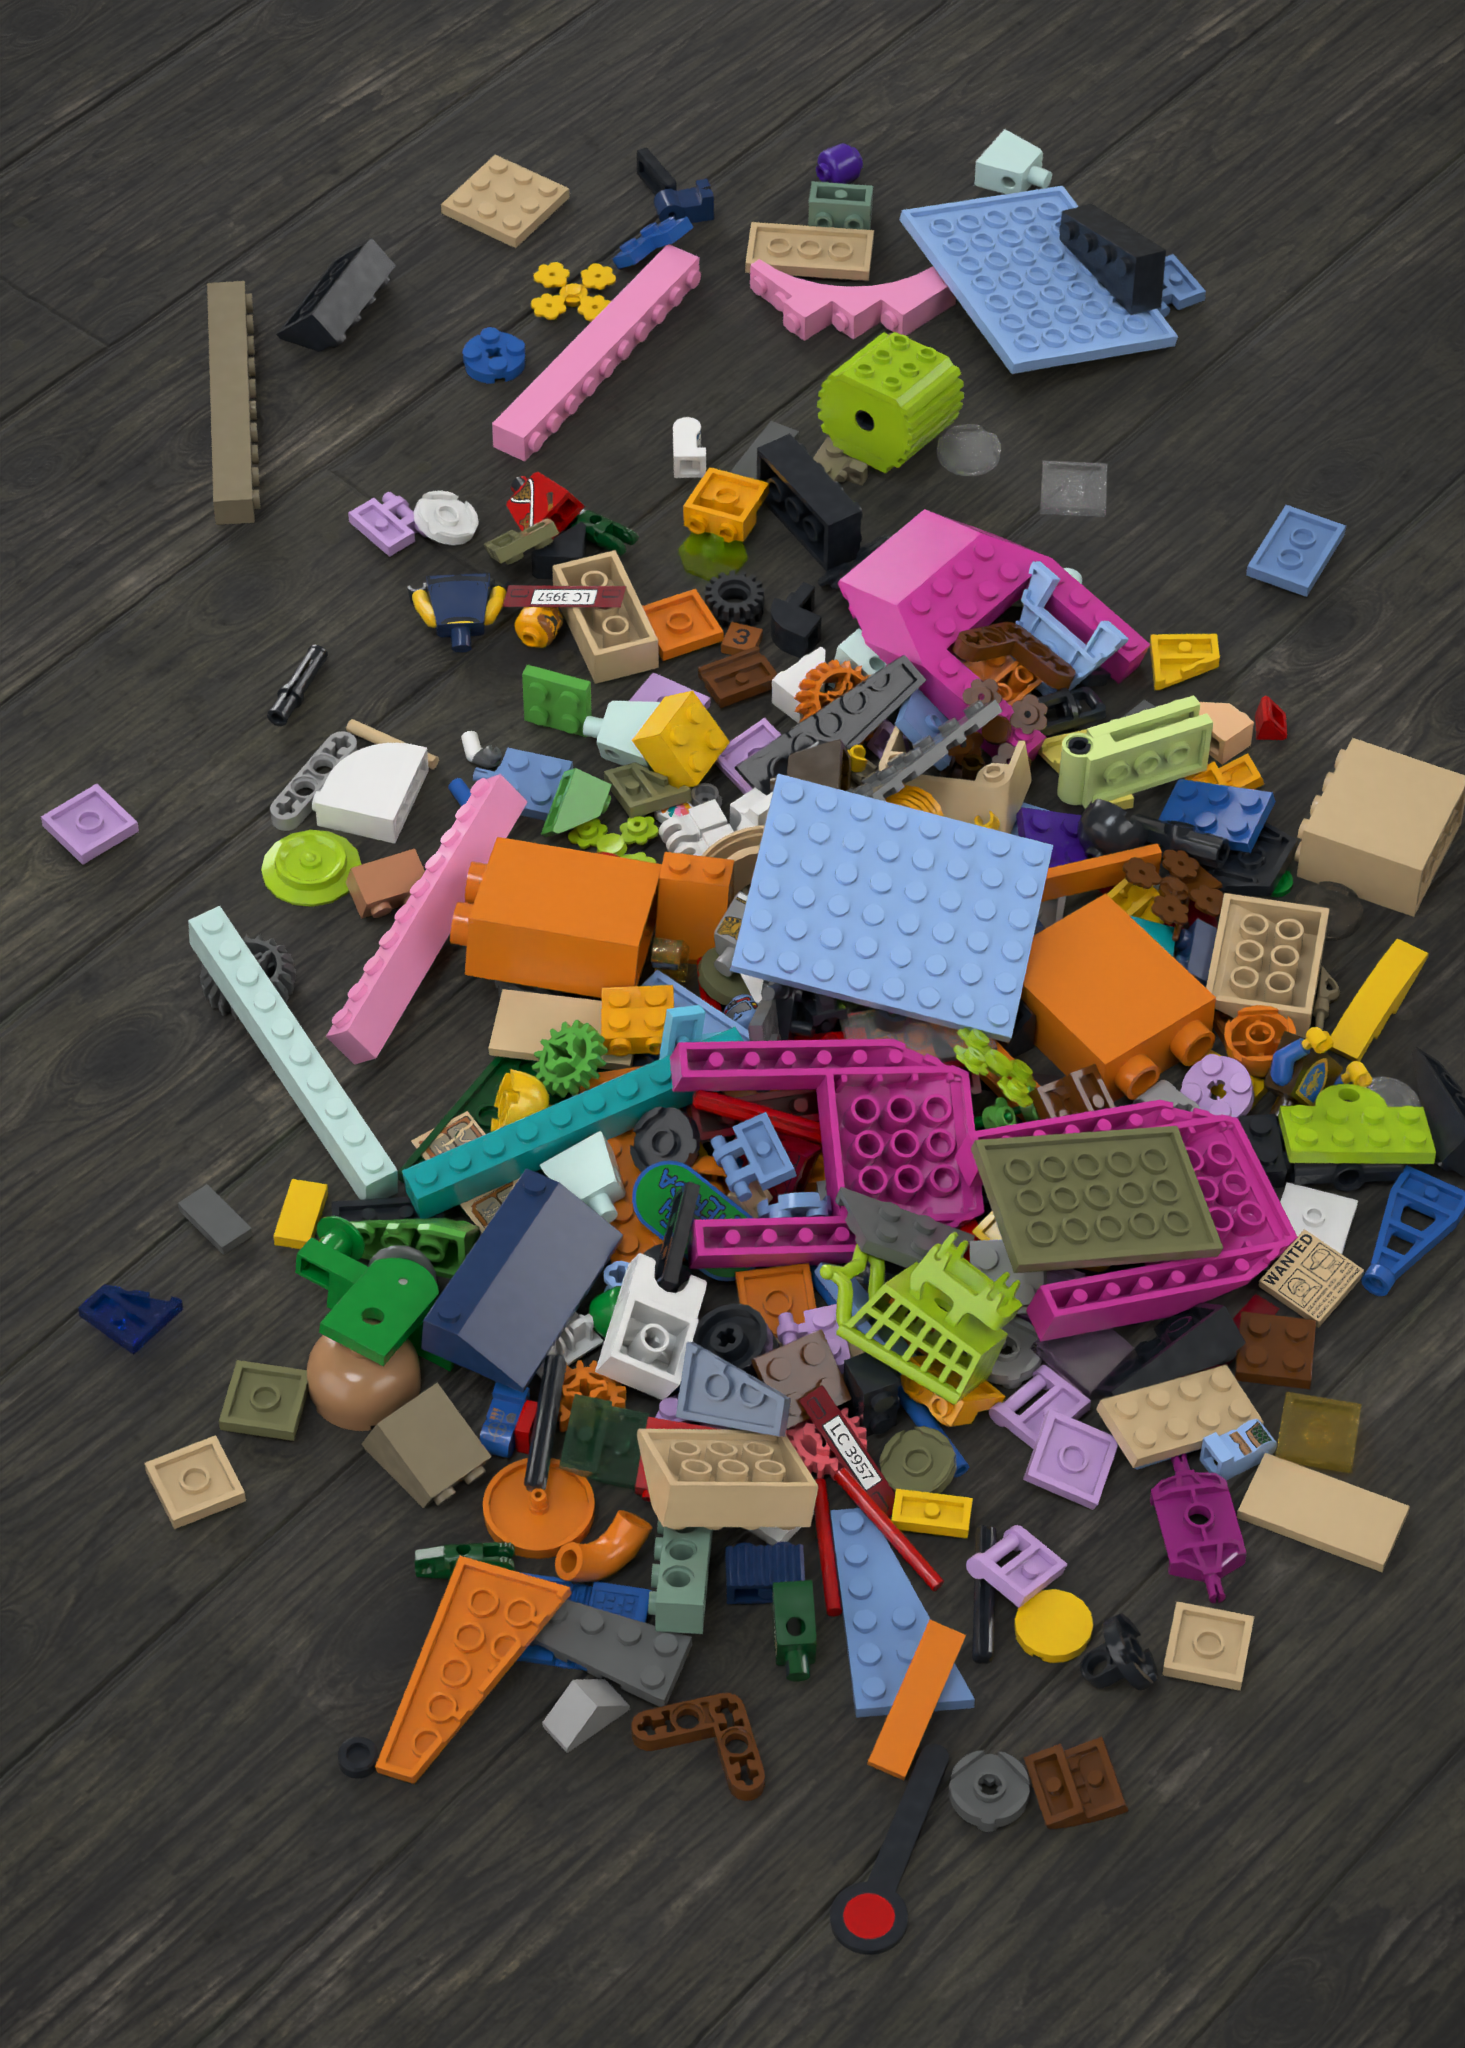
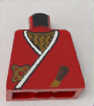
[506,472,585,539]

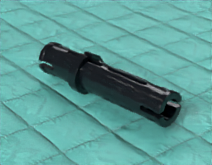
[267,644,328,726]

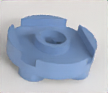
[757,1192,832,1218]

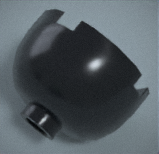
[1077,799,1148,859]

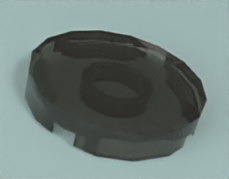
[1294,881,1363,941]

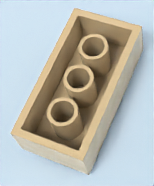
[553,550,659,684]

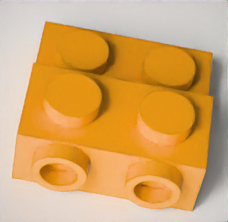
[683,467,769,542]
[601,985,674,1056]
[900,1355,1006,1427]

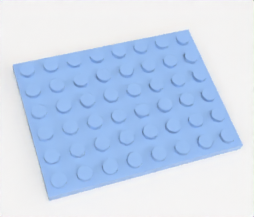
[900,186,1178,374]
[730,774,1053,1043]

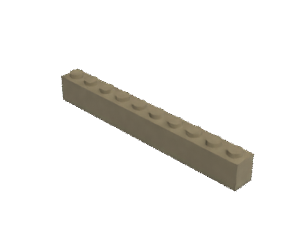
[207,281,261,525]

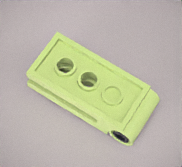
[1057,695,1213,809]

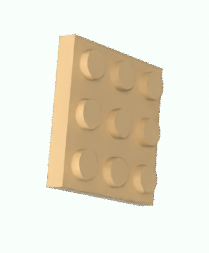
[441,155,569,248]

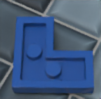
[612,217,693,269]

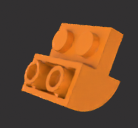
[963,655,1043,706]

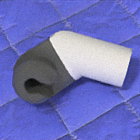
[461,731,502,769]

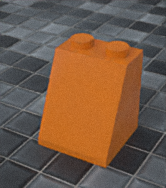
[654,852,734,965]

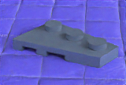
[676,1342,791,1437]

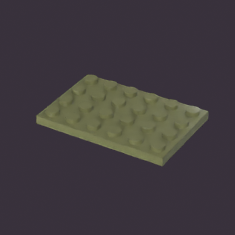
[971,1126,1223,1273]

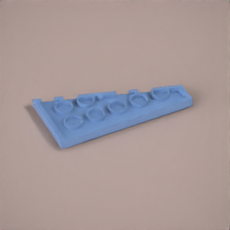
[830,1508,975,1718]

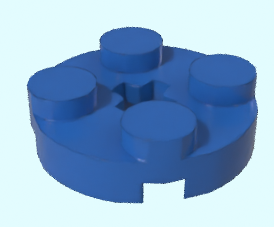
[463,327,525,383]

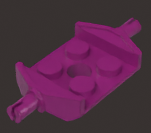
[1150,1453,1247,1603]

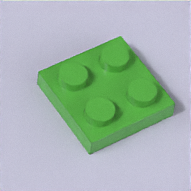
[522,665,592,737]

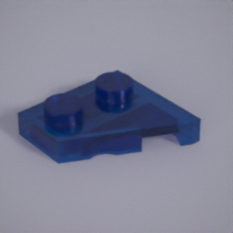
[78,1284,183,1355]

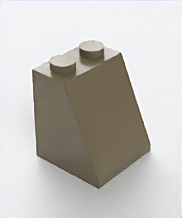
[362,1383,492,1508]

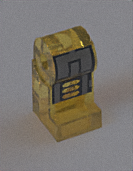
[651,937,690,982]

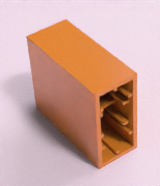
[450,837,662,998]
[1020,893,1216,1102]

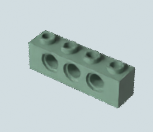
[648,1519,713,1634]

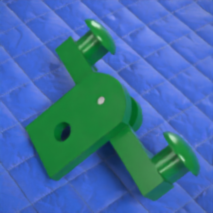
[295,1216,455,1371]

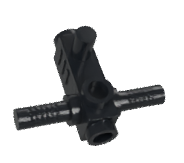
[761,980,816,1041]

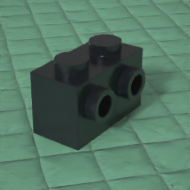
[843,1352,902,1437]

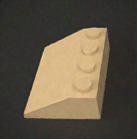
[1206,893,1329,1038]
[637,1429,818,1530]

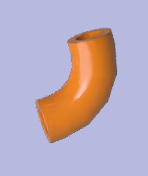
[555,1510,653,1582]

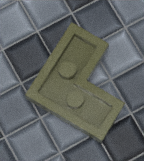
[484,518,559,564]

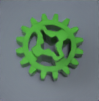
[532,1020,608,1098]

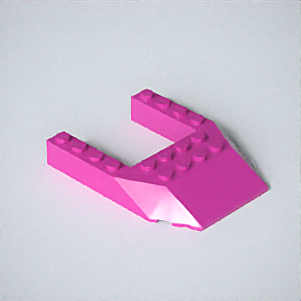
[838,509,1151,764]
[670,1039,984,1269]
[955,1100,1298,1342]

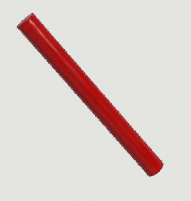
[833,1468,945,1591]
[814,1478,842,1617]

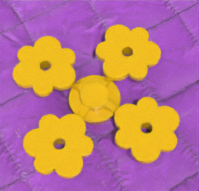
[531,262,616,321]

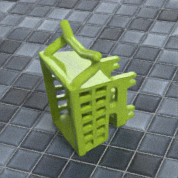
[819,1232,1022,1405]

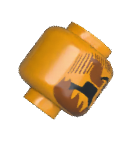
[514,607,563,648]

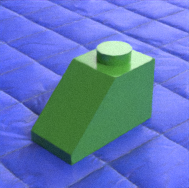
[541,768,612,837]

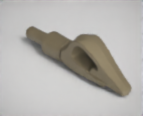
[1313,966,1340,1031]

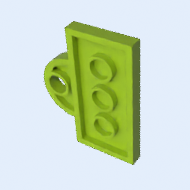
[1278,1084,1436,1164]

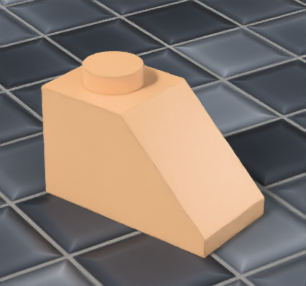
[1199,702,1254,765]

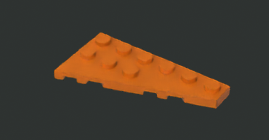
[375,1556,572,1784]

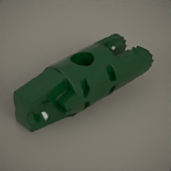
[566,509,639,556]
[415,1542,515,1580]

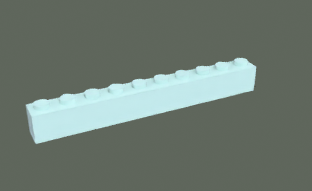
[188,906,398,1200]

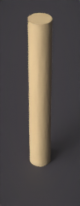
[346,719,439,769]

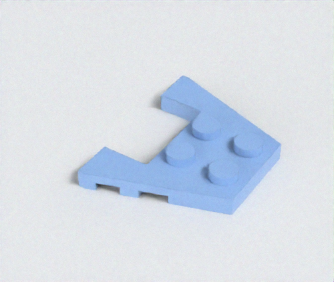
[1010,561,1129,696]

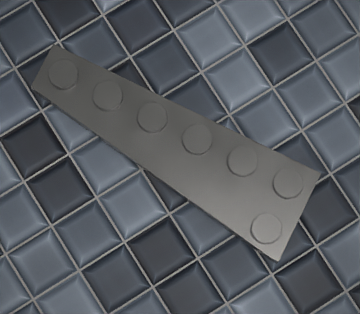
[530,1600,692,1707]

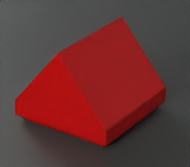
[1255,696,1287,740]

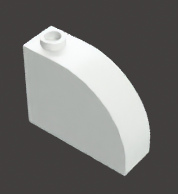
[312,743,429,843]

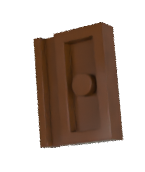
[698,646,777,708]

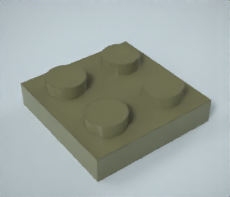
[219,1360,308,1441]

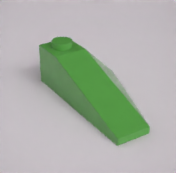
[349,1218,480,1279]

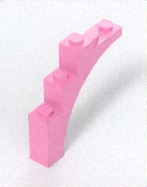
[750,259,956,341]

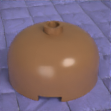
[307,1318,421,1431]

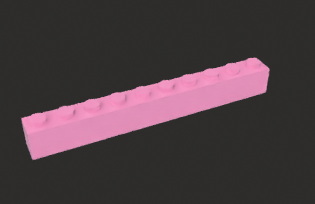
[492,244,701,461]
[326,774,528,1065]

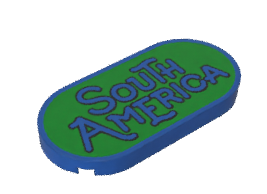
[632,1161,756,1281]

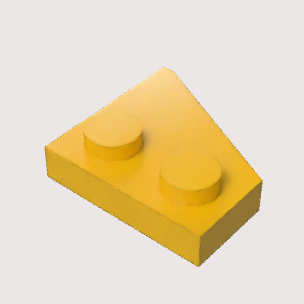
[1150,634,1220,690]

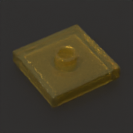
[1276,1392,1362,1473]

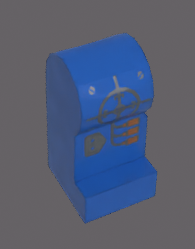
[479,1381,530,1458]

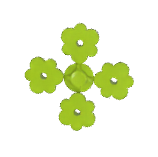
[568,816,659,863]
[953,1028,1036,1108]

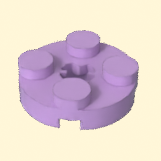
[1180,1054,1254,1119]

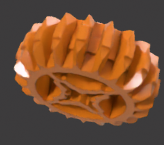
[794,659,881,745]

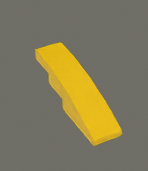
[1329,939,1429,1062]

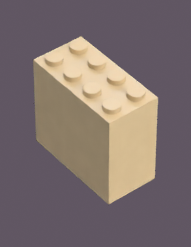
[1294,738,1465,917]

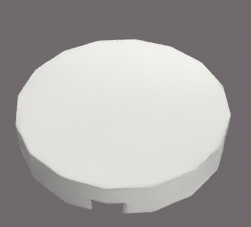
[413,491,479,545]

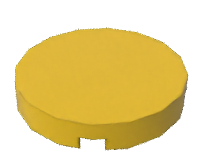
[1014,1589,1093,1663]

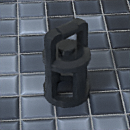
[1018,687,1106,738]

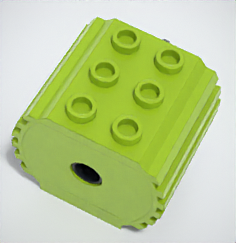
[817,332,964,473]

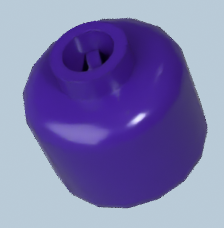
[816,143,863,184]

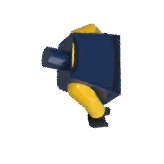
[407,573,510,652]

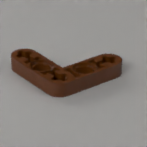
[952,622,1076,690]
[631,1693,765,1801]

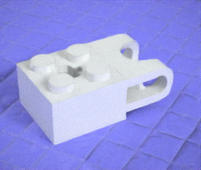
[595,1253,707,1400]

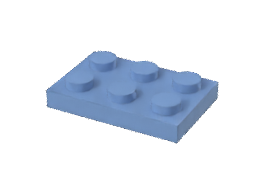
[1246,505,1346,597]

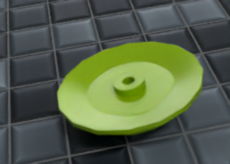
[261,830,362,907]

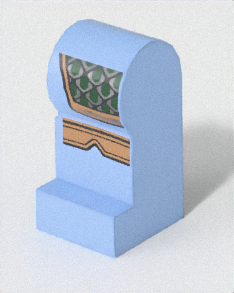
[1200,1419,1277,1481]

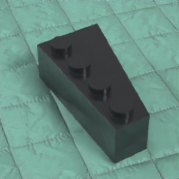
[1059,204,1166,315]

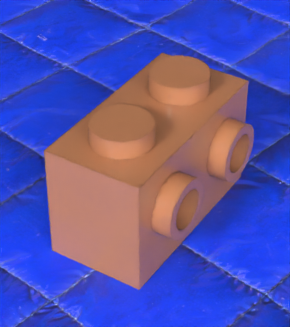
[346,849,425,919]

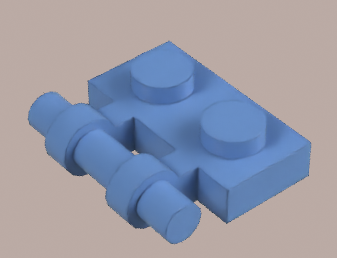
[1157,254,1206,317]
[711,1112,797,1202]

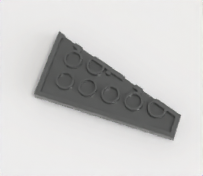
[847,700,1002,801]

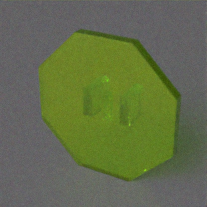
[678,532,748,581]

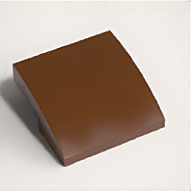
[1028,1064,1116,1120]
[1023,1736,1129,1829]

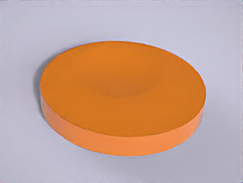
[483,1458,595,1559]

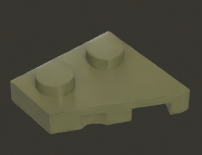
[604,762,691,818]

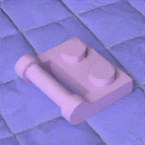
[989,1365,1091,1449]
[966,1525,1067,1607]

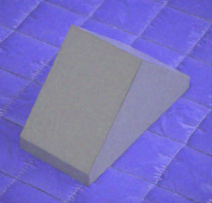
[542,1679,630,1753]

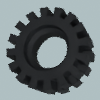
[705,570,764,629]

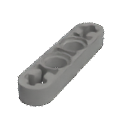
[270,732,357,831]

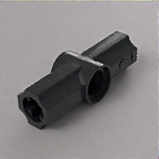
[1129,814,1231,868]
[1289,1163,1404,1192]

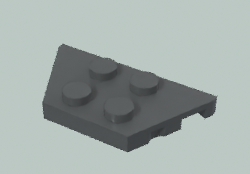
[835,1187,975,1268]

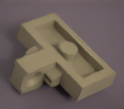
[813,437,868,486]

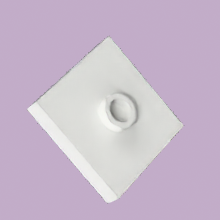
[1280,1182,1358,1254]

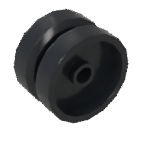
[692,1303,780,1380]

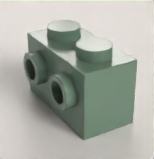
[808,182,873,230]

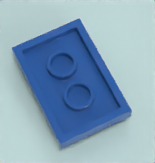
[1158,779,1276,853]

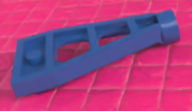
[1362,1165,1465,1296]

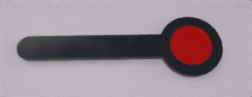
[830,1744,949,1955]

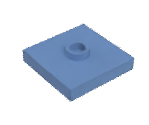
[895,689,952,771]

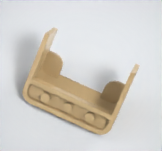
[878,726,1032,834]

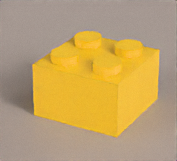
[632,690,730,789]

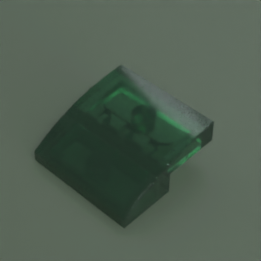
[559,1394,649,1490]

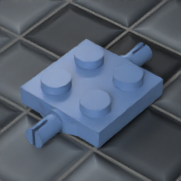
[473,748,573,821]

